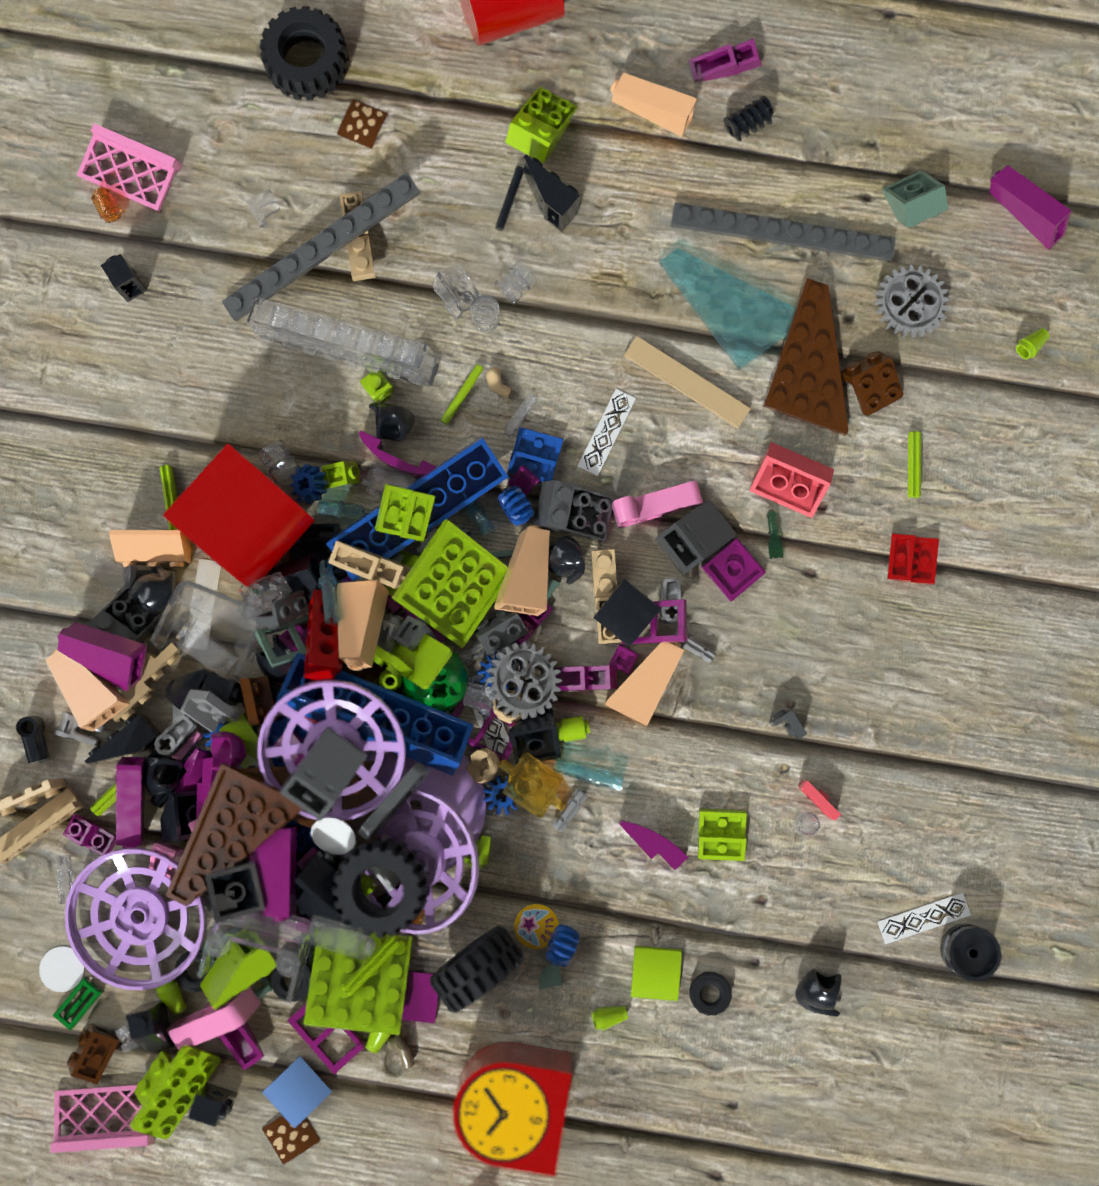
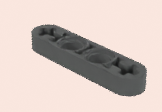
[358,762,430,842]

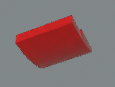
[887,534,939,585]

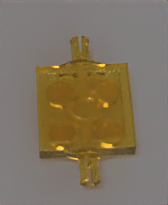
[499,752,566,818]

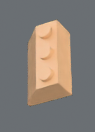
[109,530,192,568]

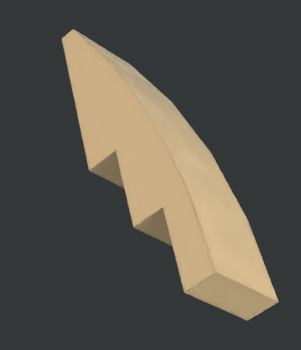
[328,541,412,589]

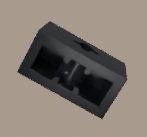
[101,253,147,302]
[201,673,243,706]
[187,1083,235,1127]

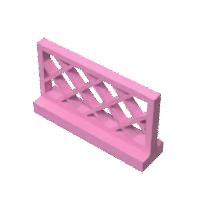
[77,123,182,212]
[51,1085,154,1153]

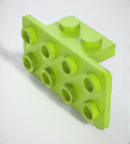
[373,620,453,689]
[130,1044,221,1140]

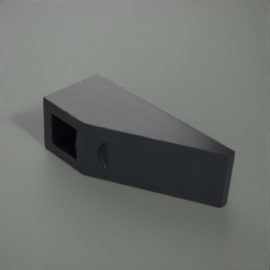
[85,714,161,764]

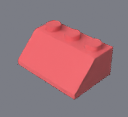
[749,442,834,518]

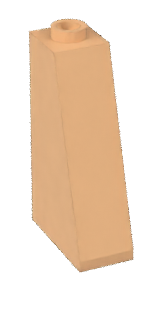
[611,73,697,137]
[494,525,550,616]
[336,580,389,670]
[604,642,684,726]
[45,649,130,731]

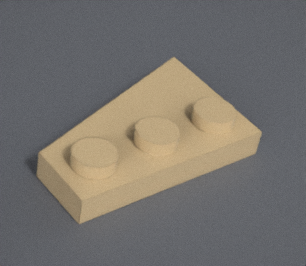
[0,778,67,816]

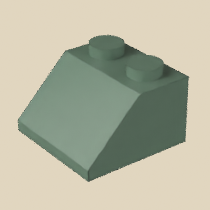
[882,170,948,228]

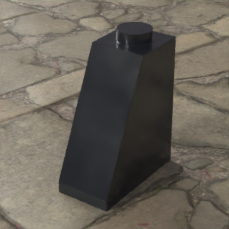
[259,555,333,604]
[126,1000,175,1053]

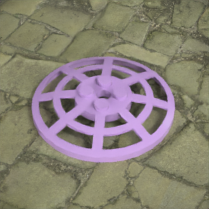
[258,680,405,821]
[350,789,479,934]
[65,848,206,990]

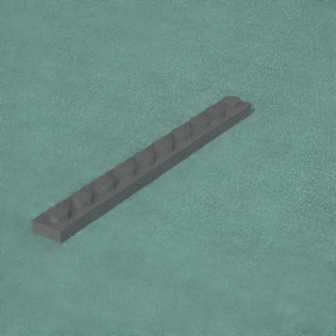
[221,172,421,322]
[670,202,896,262]

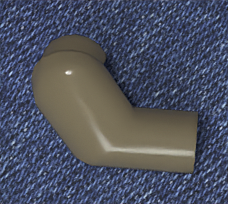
[387,1035,415,1069]

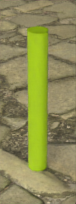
[440,364,484,425]

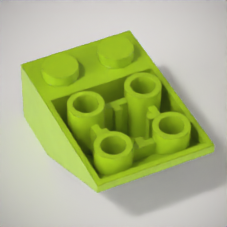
[505,86,578,163]
[200,925,277,1010]

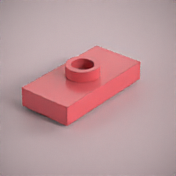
[798,780,841,820]

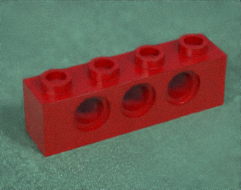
[304,589,342,681]

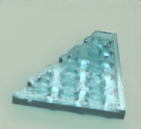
[659,248,796,370]

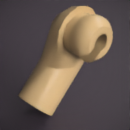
[486,367,513,399]

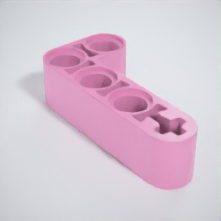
[612,481,704,528]
[166,987,261,1050]

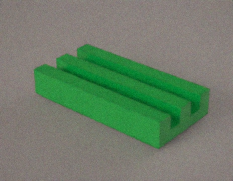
[52,977,104,1031]

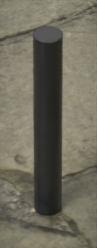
[495,166,524,231]

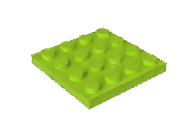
[392,519,508,649]
[303,927,413,1035]

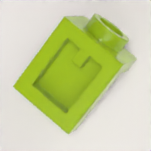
[359,368,394,403]
[321,461,360,489]
[464,834,492,869]

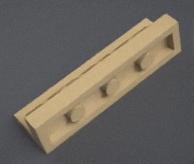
[0,788,84,864]

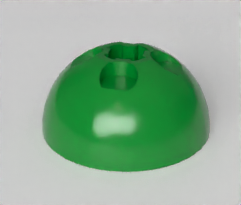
[400,651,469,713]

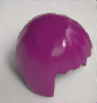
[211,731,246,771]

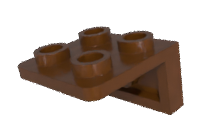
[840,351,903,416]

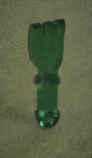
[766,509,784,559]

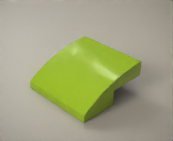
[375,484,435,542]
[698,808,747,861]
[630,945,682,1001]

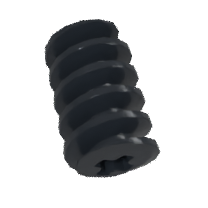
[723,96,774,142]

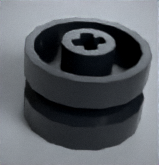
[940,923,1002,981]

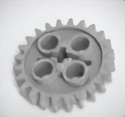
[874,265,950,339]
[485,642,562,719]

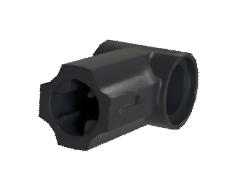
[16,716,50,763]

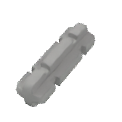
[675,631,716,663]
[552,789,588,832]

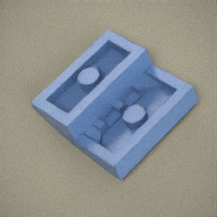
[262,1056,332,1128]

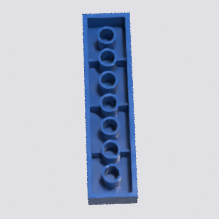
[326,437,509,582]
[275,653,474,776]

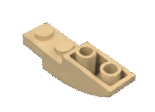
[339,191,376,281]
[591,548,622,644]
[112,643,184,722]

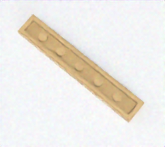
[624,336,751,429]

